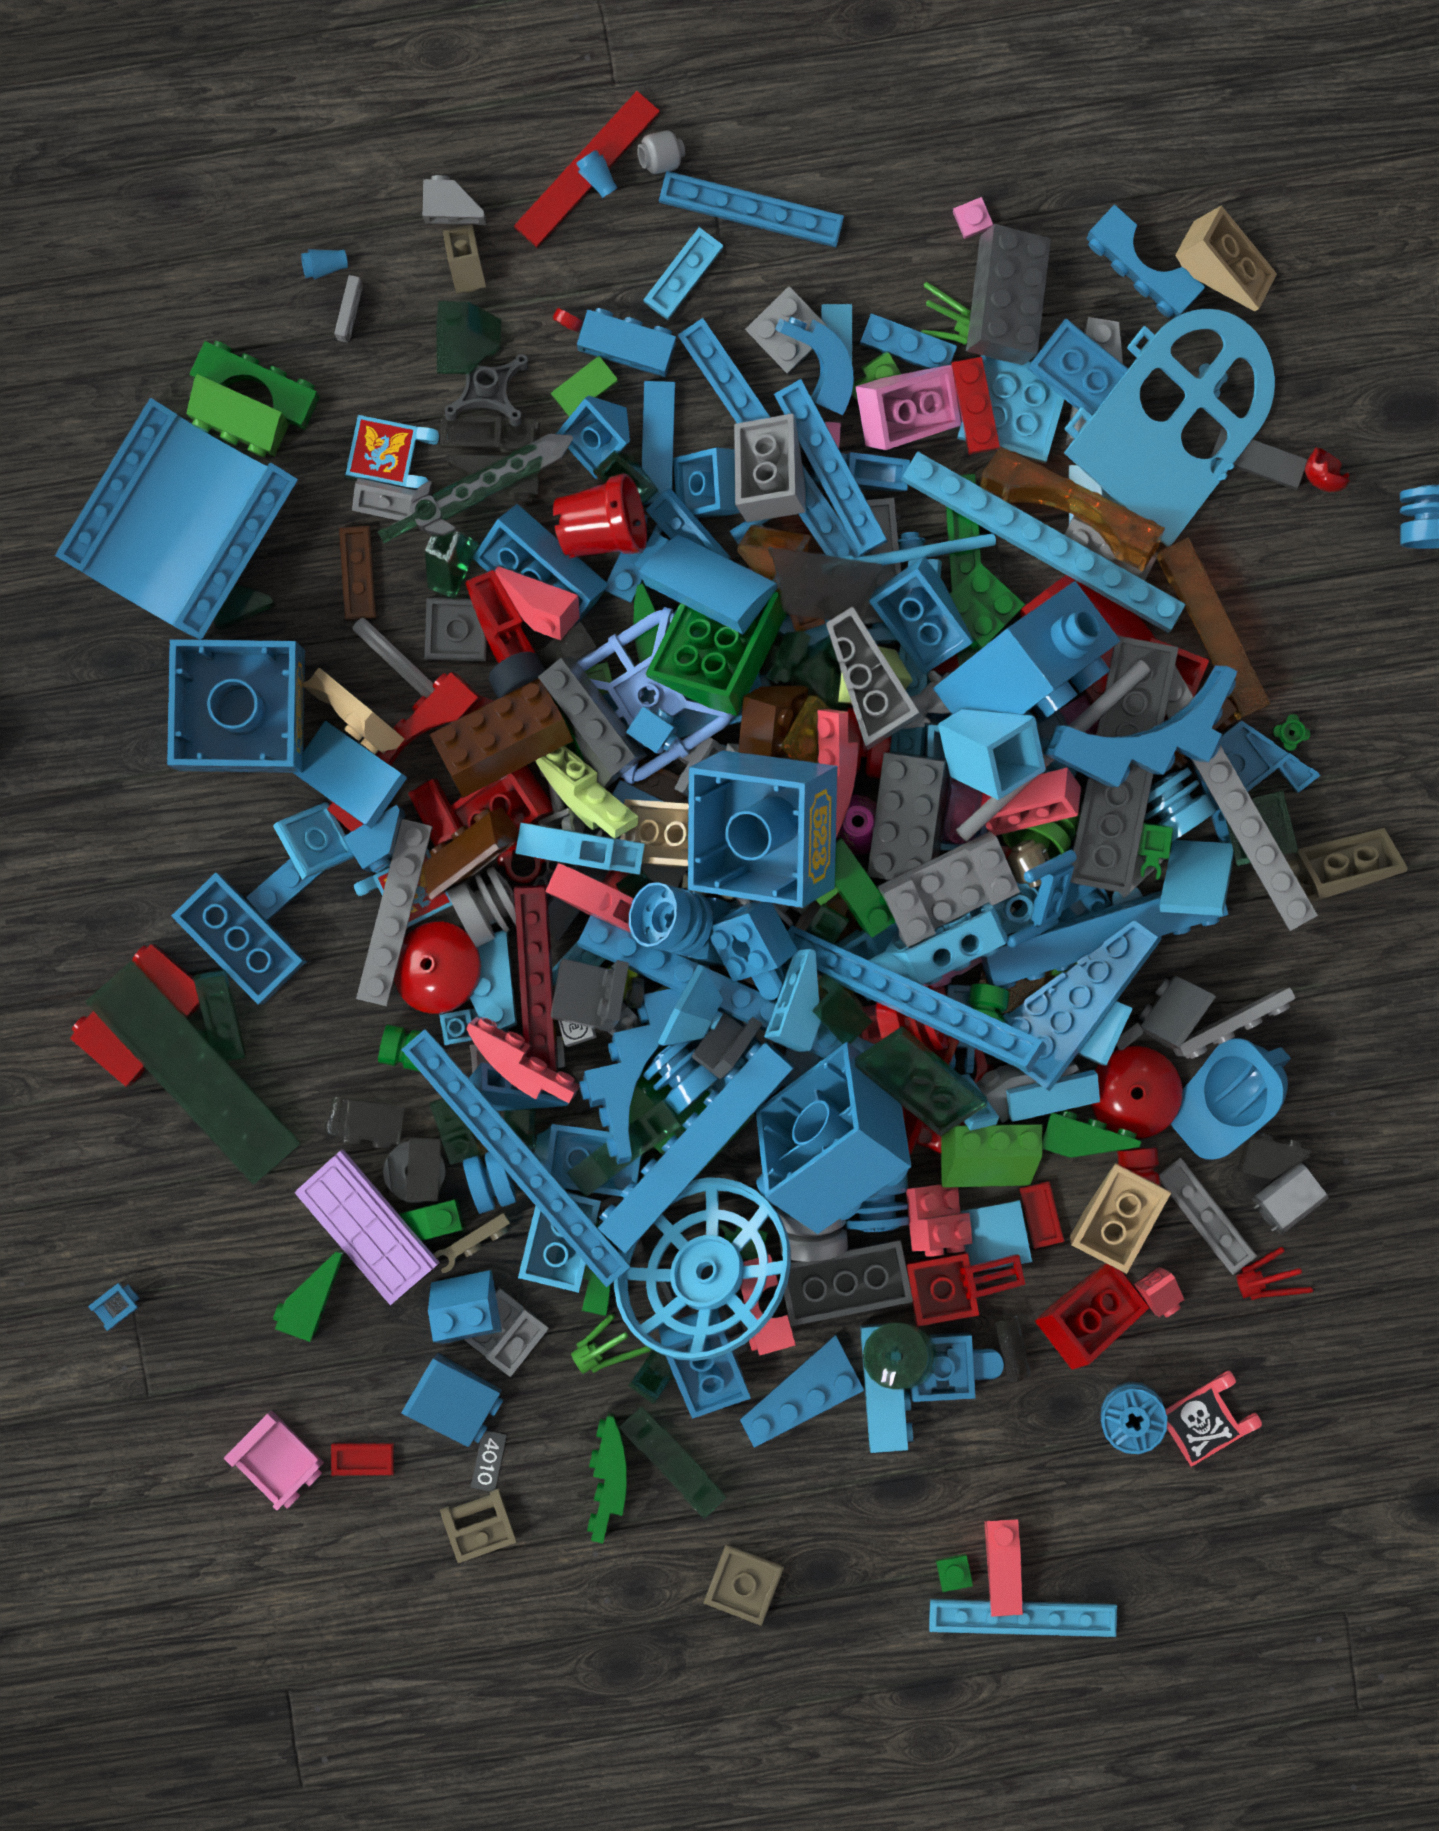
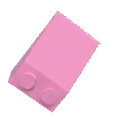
[856,365,961,450]

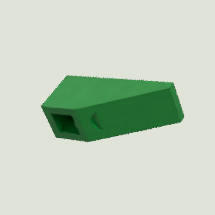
[1042,1110,1141,1158]

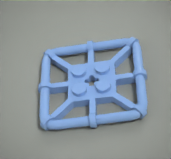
[577,607,735,784]

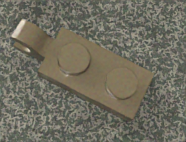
[433,1212,512,1273]

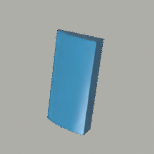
[639,535,779,634]

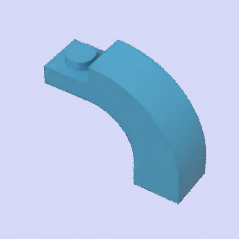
[775,316,854,415]

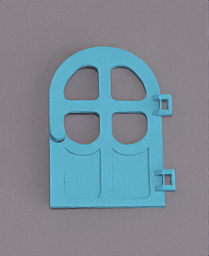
[1064,309,1275,547]

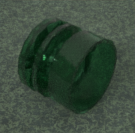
[863,1323,938,1390]

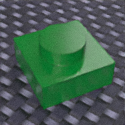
[936,1554,973,1592]

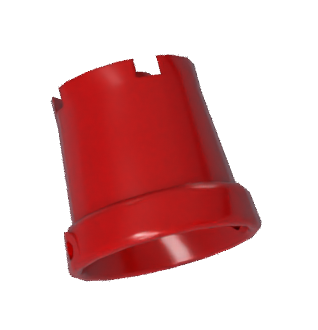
[553,473,647,558]

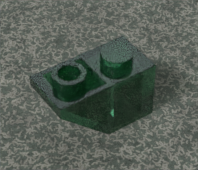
[425,531,479,599]

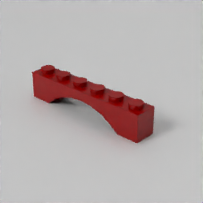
[327,672,483,832]

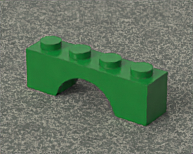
[189,341,320,430]

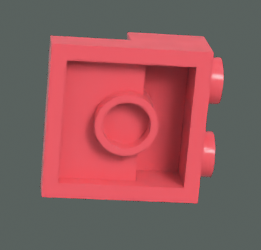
[906,1184,973,1256]

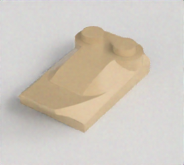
[303,668,405,755]

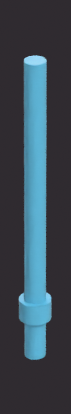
[815,533,996,577]

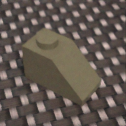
[443,224,486,294]

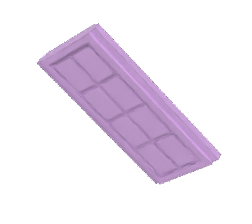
[294,1149,440,1305]

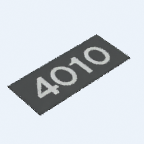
[471,1430,507,1492]

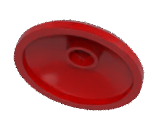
[394,921,481,1014]
[1091,1046,1183,1139]

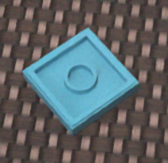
[273,802,355,880]

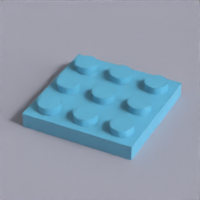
[957,355,1064,464]

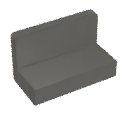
[692,1012,762,1079]

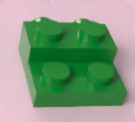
[950,563,1025,649]

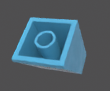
[401,1353,503,1447]

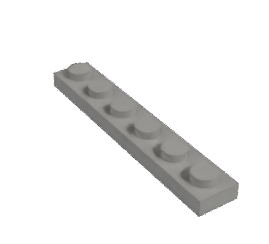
[356,819,433,1007]

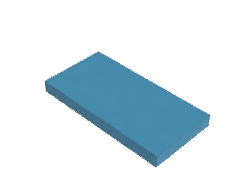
[294,721,407,829]

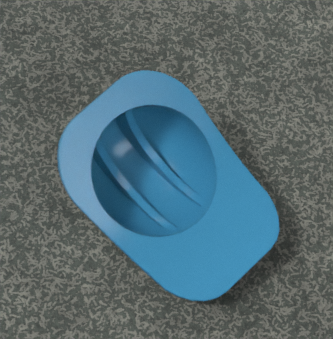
[1171,1038,1291,1160]

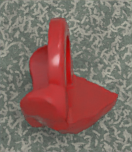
[497,842,546,884]

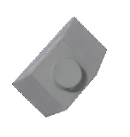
[422,175,486,225]

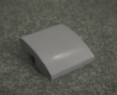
[464,1287,549,1377]

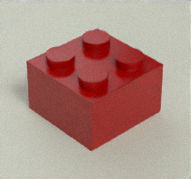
[905,1251,979,1326]

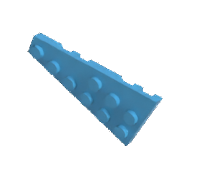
[1003,920,1161,1091]

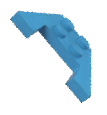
[1191,720,1320,843]

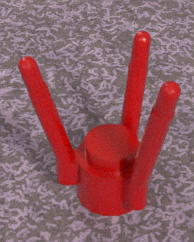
[1236,1247,1313,1300]

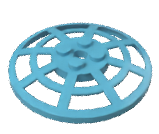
[614,1177,791,1361]

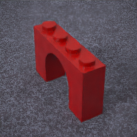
[70,944,211,1087]

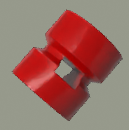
[1117,1147,1161,1186]

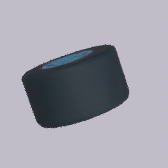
[488,652,545,699]

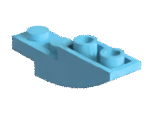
[515,822,645,875]

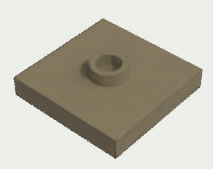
[704,1544,784,1626]

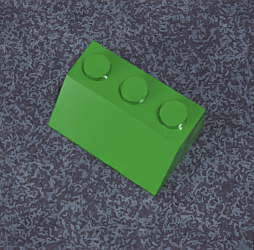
[186,374,290,458]
[941,1123,1042,1187]

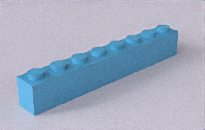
[981,890,1228,989]
[598,1041,795,1253]

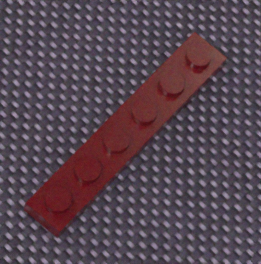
[514,885,558,1071]

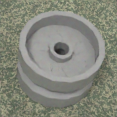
[777,1208,848,1262]

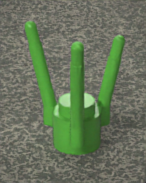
[921,282,971,345]
[571,1314,652,1374]

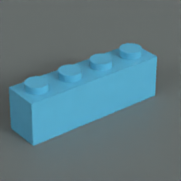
[860,1323,913,1453]

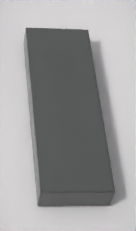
[1210,428,1308,490]

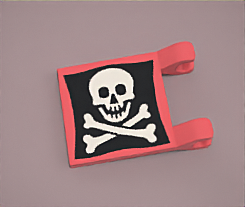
[1165,1371,1262,1467]

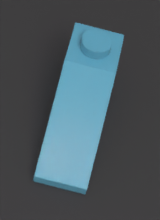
[764,949,821,1052]

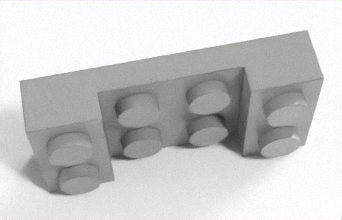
[878,832,1020,947]

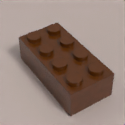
[429,678,573,798]

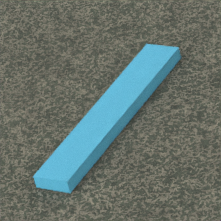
[929,1599,1117,1637]

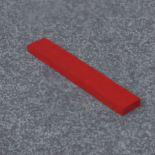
[514,91,660,248]

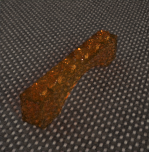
[980,446,1165,572]
[1157,537,1271,721]

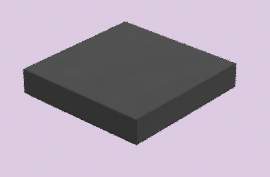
[424,598,487,662]

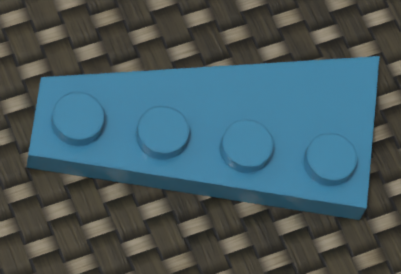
[740,1334,864,1448]

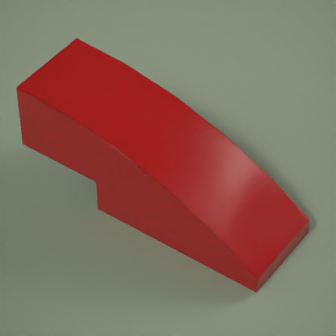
[466,570,535,663]

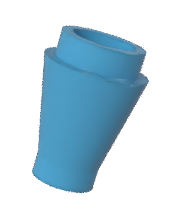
[576,150,618,198]
[301,249,348,280]

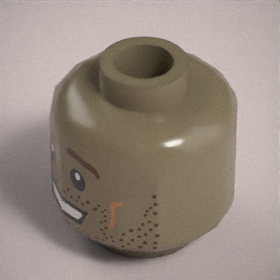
[1007,839,1050,888]

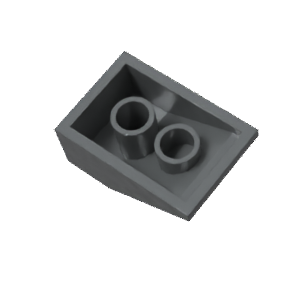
[1137,976,1216,1048]

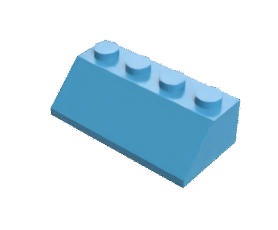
[472,504,609,639]

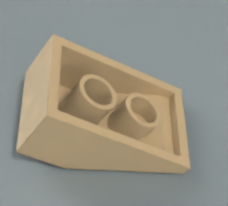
[1175,205,1277,311]
[620,799,689,869]
[1070,1163,1171,1274]

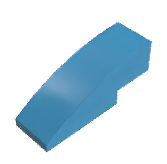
[810,452,910,491]

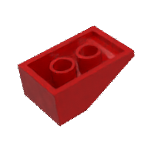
[451,765,553,830]
[1035,1263,1149,1370]

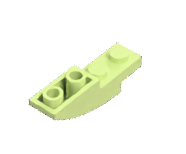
[535,746,638,839]

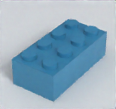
[171,872,307,1005]

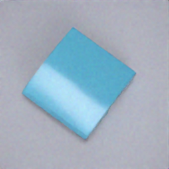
[960,1200,1032,1271]

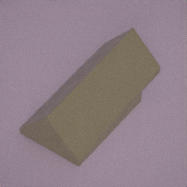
[1278,828,1407,913]

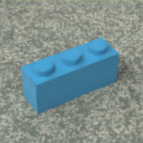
[577,308,676,378]

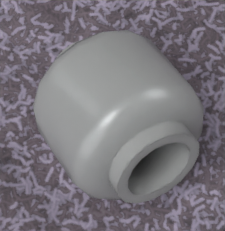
[637,130,685,174]

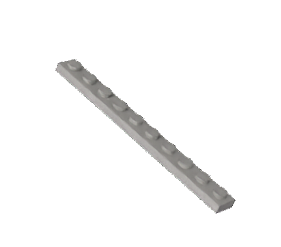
[1165,666,1318,931]

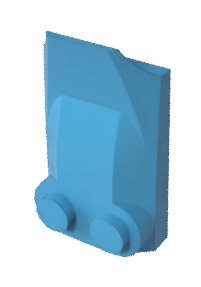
[535,1124,645,1196]

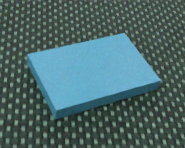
[1160,840,1235,916]

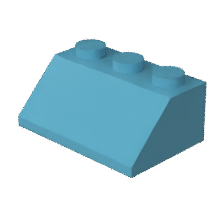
[518,1191,601,1293]

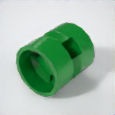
[967,984,1010,1023]
[378,1024,421,1072]

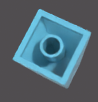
[658,964,723,1046]

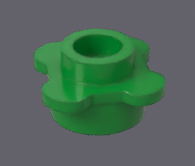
[1273,714,1310,751]

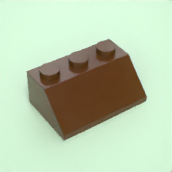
[423,807,519,900]

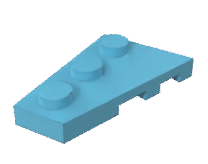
[470,929,517,1031]

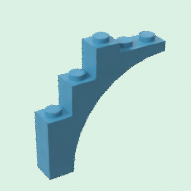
[1043,666,1238,787]
[579,989,721,1165]

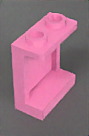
[224,1410,324,1510]

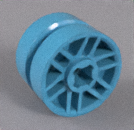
[463,1152,517,1214]

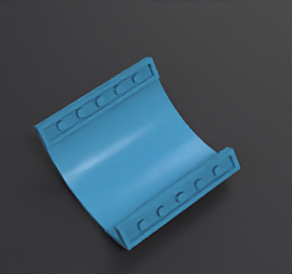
[55,398,298,640]

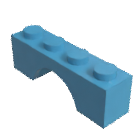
[1086,204,1205,318]

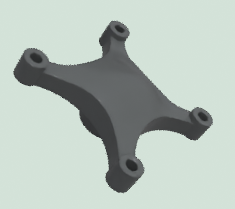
[444,349,528,426]

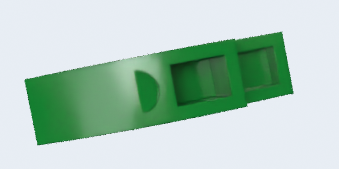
[587,1412,627,1544]

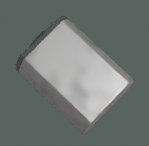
[1252,1162,1329,1235]

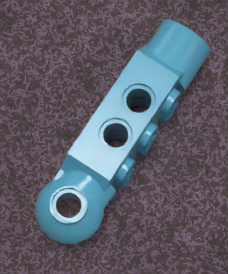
[868,882,1038,985]

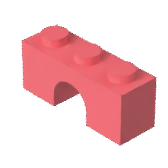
[739,1254,796,1356]

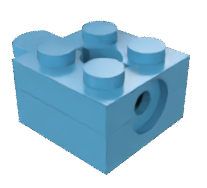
[709,901,798,1000]
[907,1332,1004,1402]

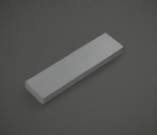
[1159,1158,1257,1275]

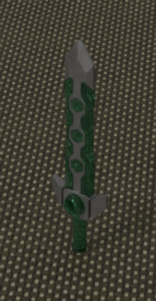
[378,434,573,543]

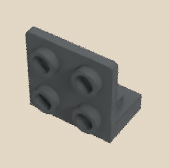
[550,959,629,1032]

